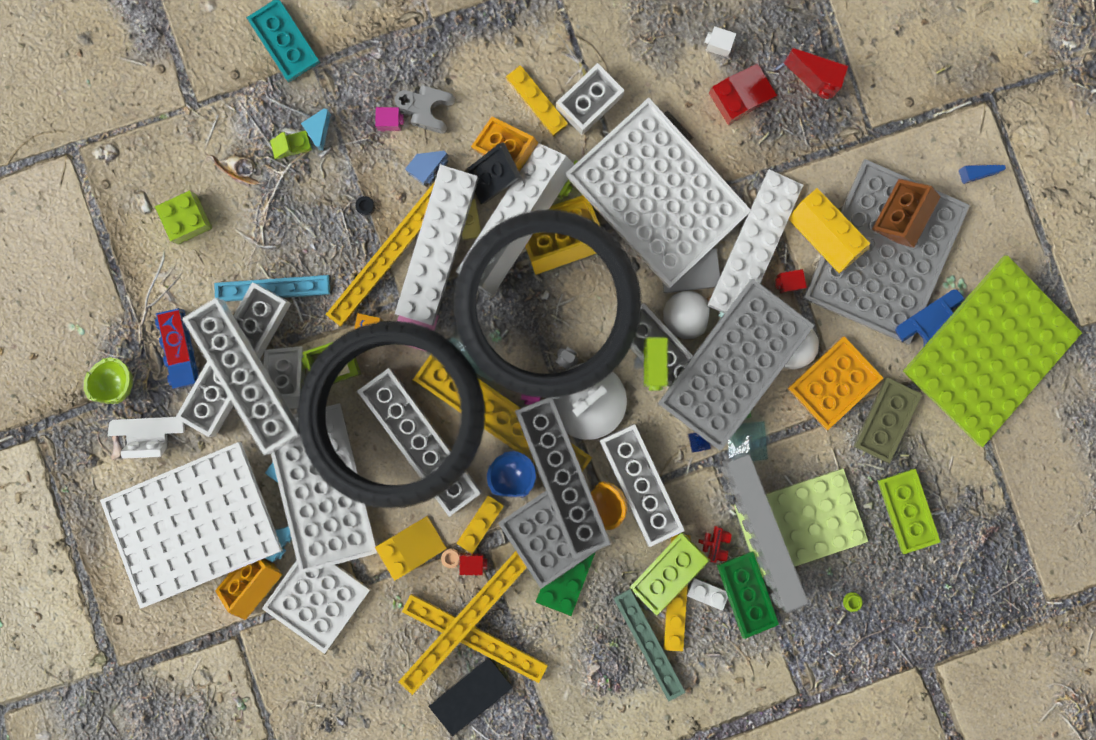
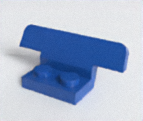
[895,290,965,346]

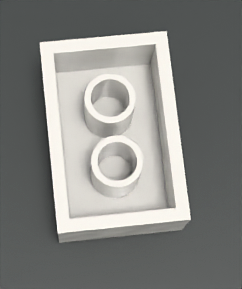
[556,63,624,135]

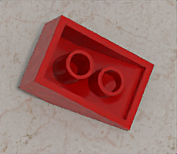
[784,48,848,99]
[709,64,777,125]

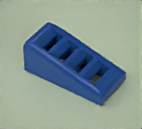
[959,165,1006,184]

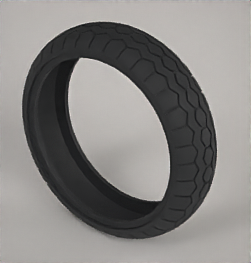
[454,210,642,398]
[298,321,485,508]

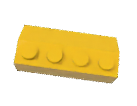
[788,188,870,274]

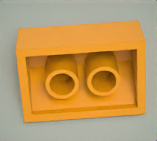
[215,558,282,620]

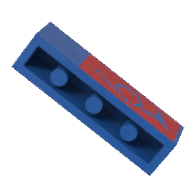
[155,308,199,389]

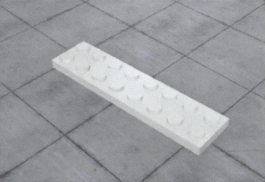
[707,169,803,314]

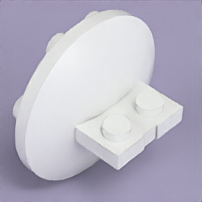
[553,363,627,440]

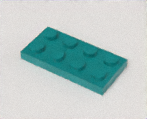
[246,0,320,83]

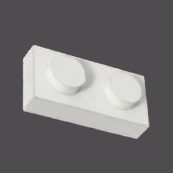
[687,578,728,611]

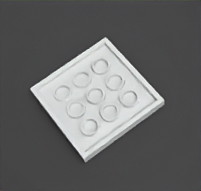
[262,560,371,654]

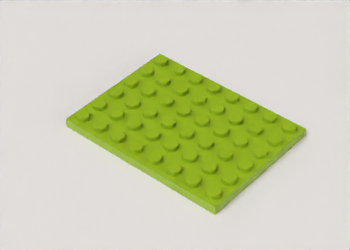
[903,256,1082,447]

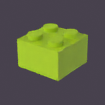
[154,190,212,245]

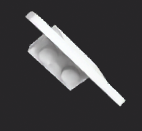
[108,417,185,458]

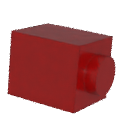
[775,269,807,294]
[459,553,487,576]

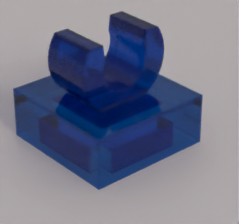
[687,432,711,453]

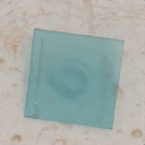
[728,421,768,461]

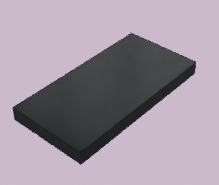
[428,657,513,737]

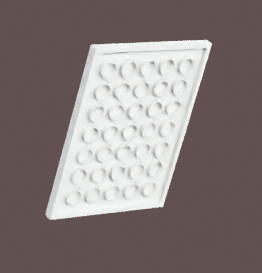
[565,98,751,288]

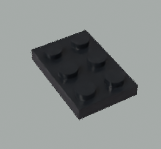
[464,142,521,204]

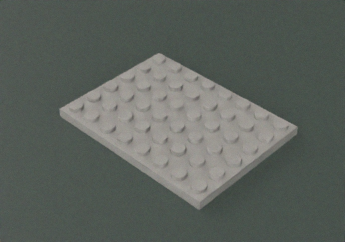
[803,159,970,345]

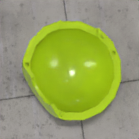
[84,357,133,404]

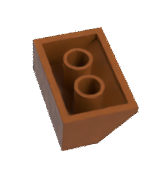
[872,179,941,248]

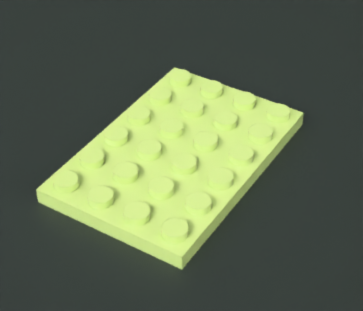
[734,468,868,578]

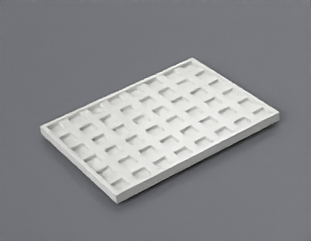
[100,442,283,609]

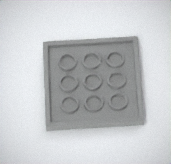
[498,491,601,588]

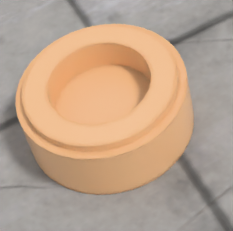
[441,548,460,568]

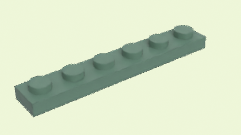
[613,588,686,702]

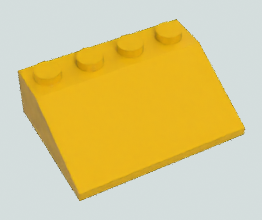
[525,195,600,275]

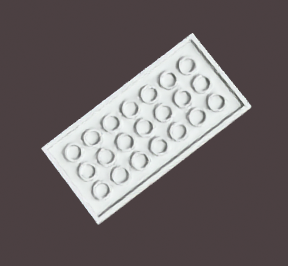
[271,403,377,574]

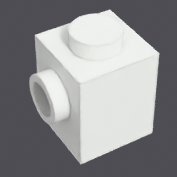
[705,26,736,57]

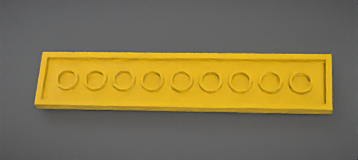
[413,355,592,472]

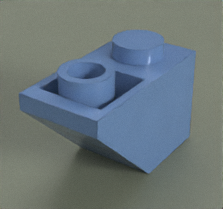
[405,151,448,186]

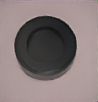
[355,196,375,216]

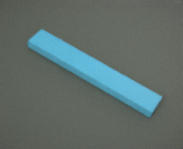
[214,275,330,302]

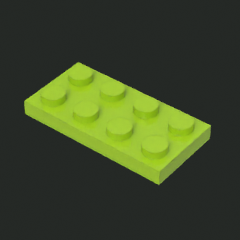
[877,468,940,554]
[630,532,710,616]

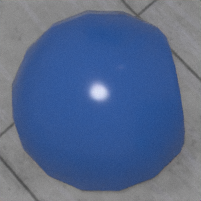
[487,451,536,498]

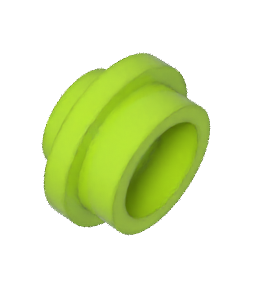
[843,592,863,612]

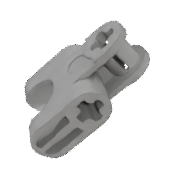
[395,86,455,134]

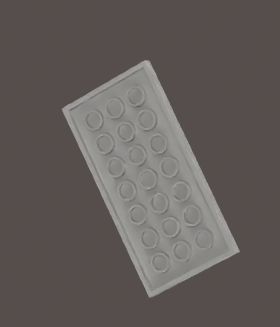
[657,278,815,451]

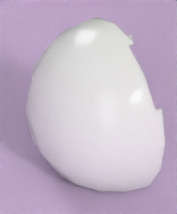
[663,291,710,339]
[784,329,819,370]

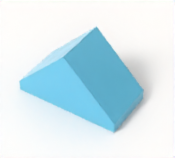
[301,109,331,151]

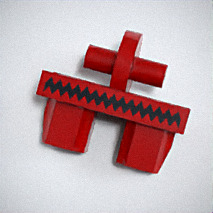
[698,526,732,563]

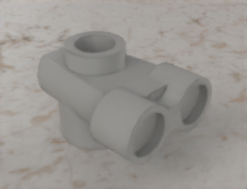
[555,347,578,370]

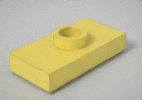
[462,199,481,240]

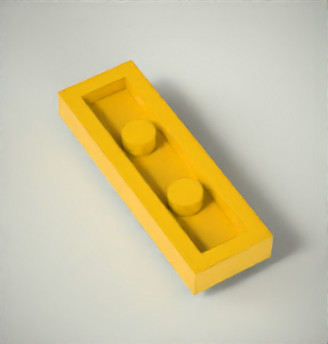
[456,495,504,554]

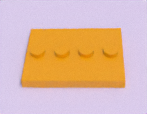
[787,336,883,430]

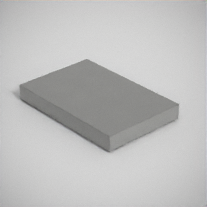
[662,248,720,293]

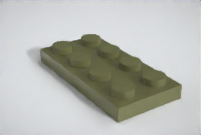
[853,378,922,463]

